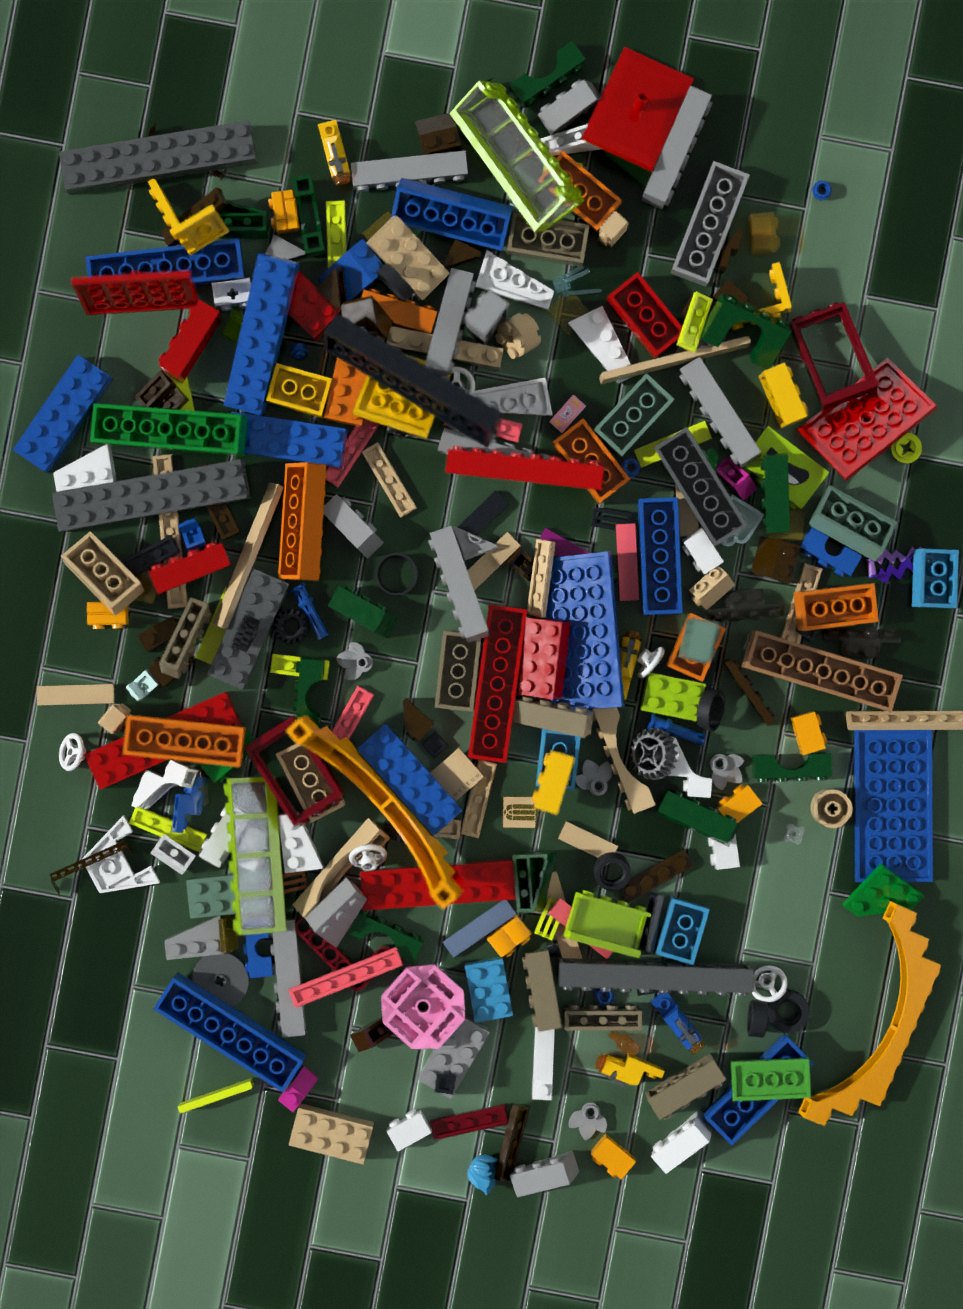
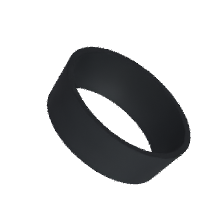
[376,263,414,302]
[376,553,418,595]
[697,689,725,732]

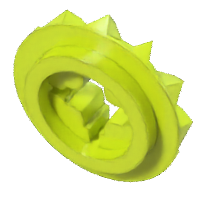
[891,433,922,464]

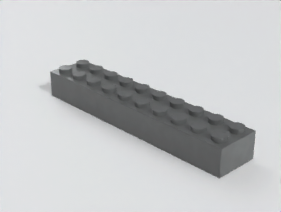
[59,120,258,195]
[52,460,251,532]
[557,958,754,996]

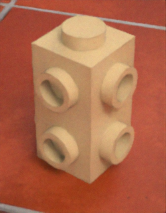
[689,566,735,610]

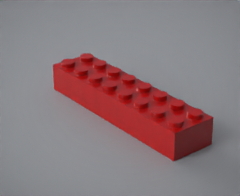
[445,446,605,490]
[468,605,527,763]
[84,691,243,790]
[360,859,516,910]

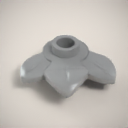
[336,642,373,680]
[710,754,744,790]
[576,760,612,796]
[568,1102,607,1140]

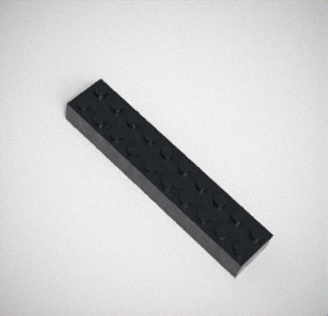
[324,314,503,448]

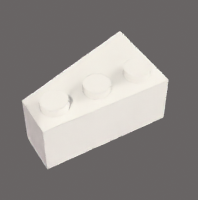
[53,444,117,492]
[199,804,250,868]
[278,812,325,873]
[651,1109,714,1174]

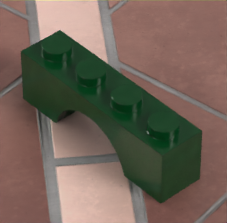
[509,40,586,108]
[292,174,326,258]
[293,657,325,729]
[752,753,832,782]
[346,908,424,964]

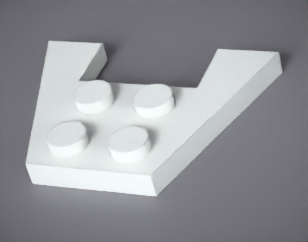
[81,815,160,893]

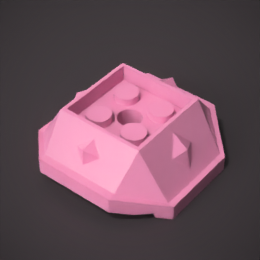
[381,964,465,1049]

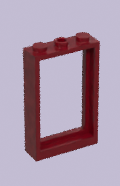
[789,302,879,410]
[244,715,345,827]

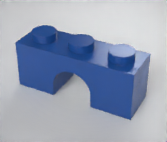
[799,527,862,578]
[243,916,274,978]

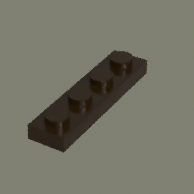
[161,187,228,247]
[198,463,240,540]
[723,658,775,726]
[619,849,693,903]
[494,1104,530,1181]

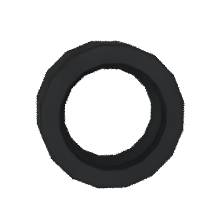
[594,852,631,891]
[747,1000,768,1038]

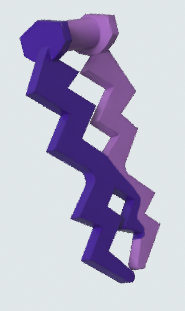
[866,547,923,584]

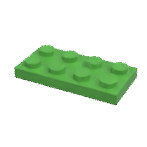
[731,1058,811,1101]

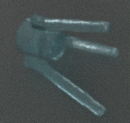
[553,266,602,298]

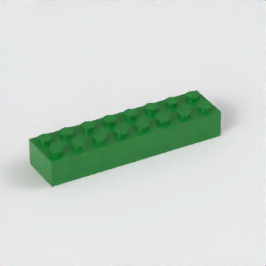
[90,403,248,456]

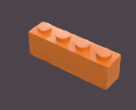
[361,288,438,334]

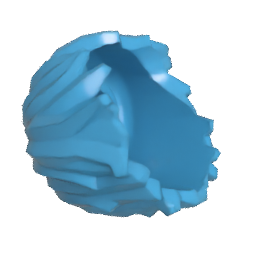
[467,1155,498,1195]

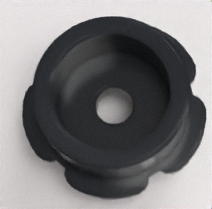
[546,939,560,957]

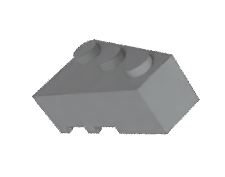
[538,80,601,135]
[323,494,384,559]
[305,878,367,948]
[165,915,227,960]
[510,1150,580,1197]

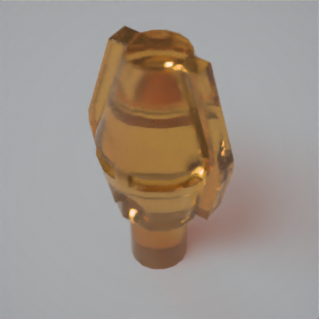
[608,1030,641,1057]

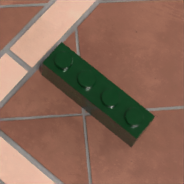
[760,453,790,533]
[658,791,739,847]

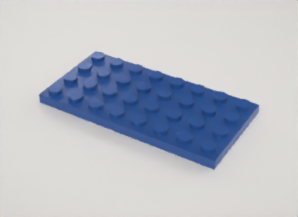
[544,551,625,709]
[854,730,933,882]

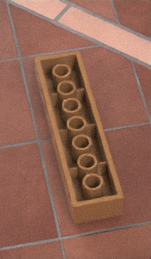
[741,630,903,712]

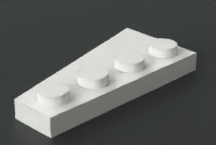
[475,250,554,310]
[568,306,634,384]
[473,378,552,416]

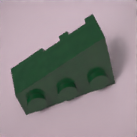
[218,199,269,239]
[328,586,398,638]
[512,851,557,913]

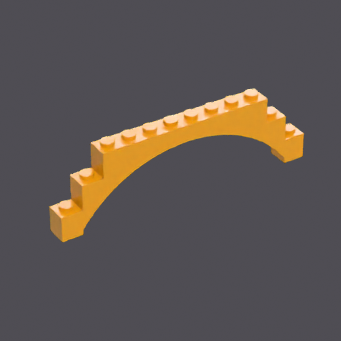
[287,715,463,909]
[798,901,941,1126]

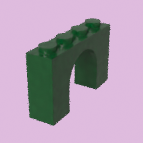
[701,293,792,370]

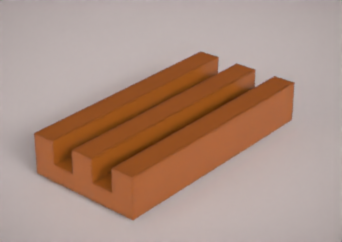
[267,871,308,897]

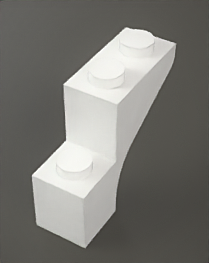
[667,736,712,798]
[131,760,198,809]

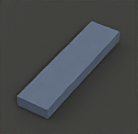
[443,900,516,958]

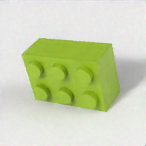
[640,673,706,721]

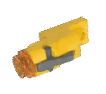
[318,120,351,185]
[620,631,641,701]
[594,1053,665,1087]

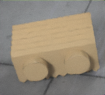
[598,211,629,247]
[98,704,131,734]

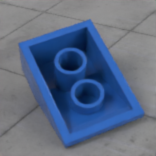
[317,239,384,301]

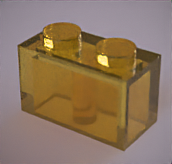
[749,212,780,256]

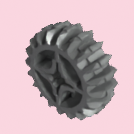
[629,728,679,780]

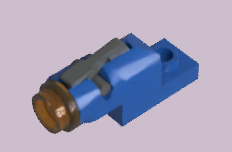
[172,768,209,833]
[651,993,705,1054]

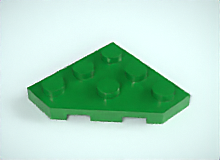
[842,863,924,917]

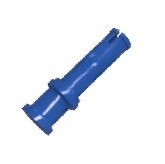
[290,582,329,640]
[647,713,706,746]

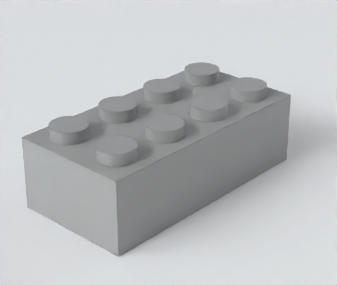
[465,290,509,345]
[418,1015,490,1099]

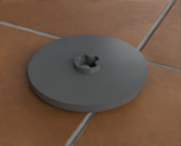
[192,952,249,1006]

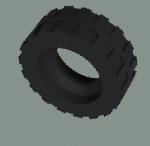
[768,989,810,1033]

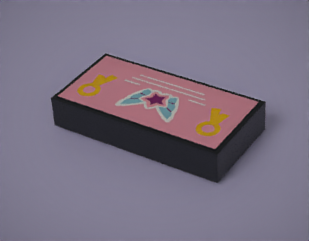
[548,394,587,435]

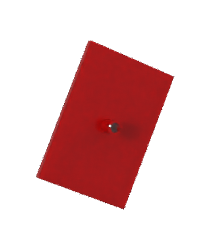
[581,47,694,172]
[71,270,200,315]
[798,358,938,481]

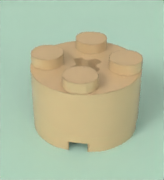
[495,313,541,359]
[810,788,852,828]

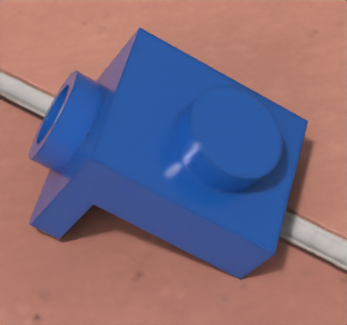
[178,518,207,552]

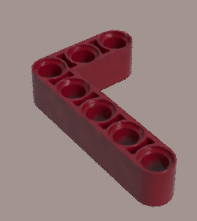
[295,917,392,991]

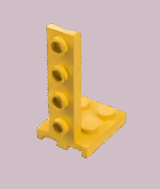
[148,179,230,255]
[731,262,792,330]

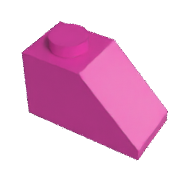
[716,457,758,501]
[278,1066,319,1112]

